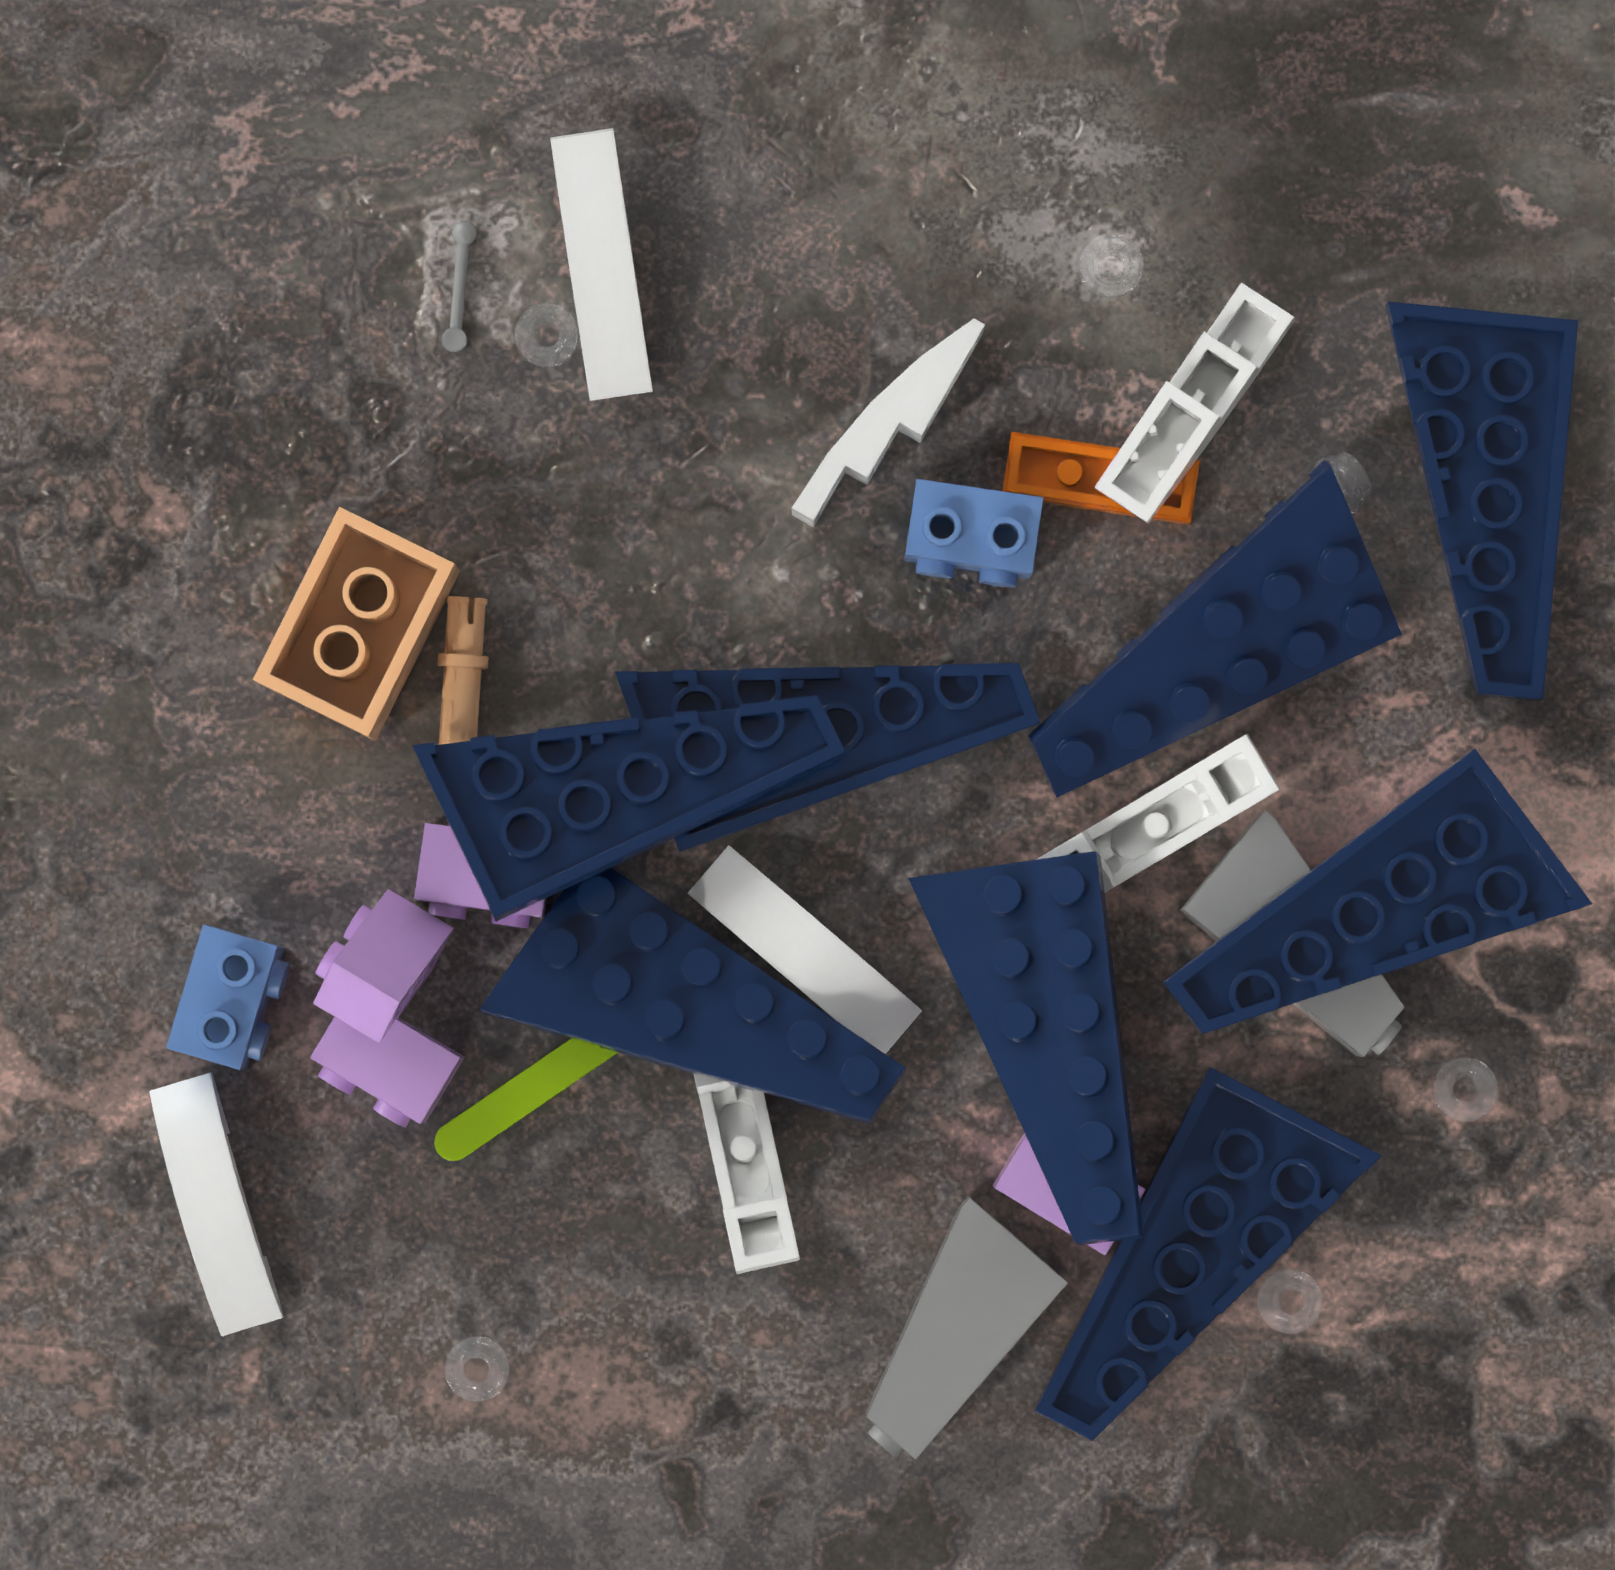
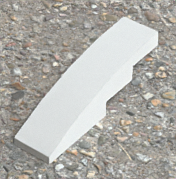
[550,128,653,401]
[1095,282,1295,524]
[792,318,985,527]

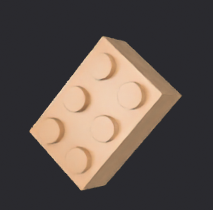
[253,507,461,741]

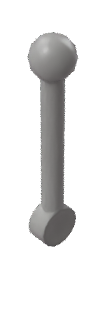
[442,221,477,353]

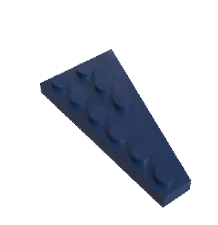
[1385,301,1578,701]

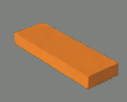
[1002,432,1200,525]

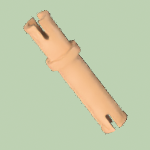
[437,596,489,745]

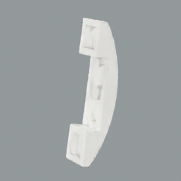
[1036,734,1280,893]
[687,845,922,1054]
[149,1072,284,1336]
[694,1073,800,1274]

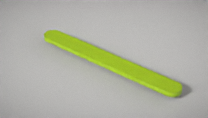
[434,1038,618,1161]

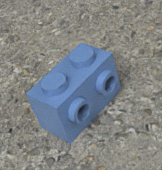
[904,479,1043,588]
[166,925,290,1070]

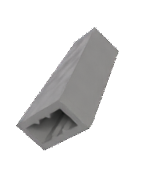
[1179,810,1404,1057]
[866,1196,1068,1460]

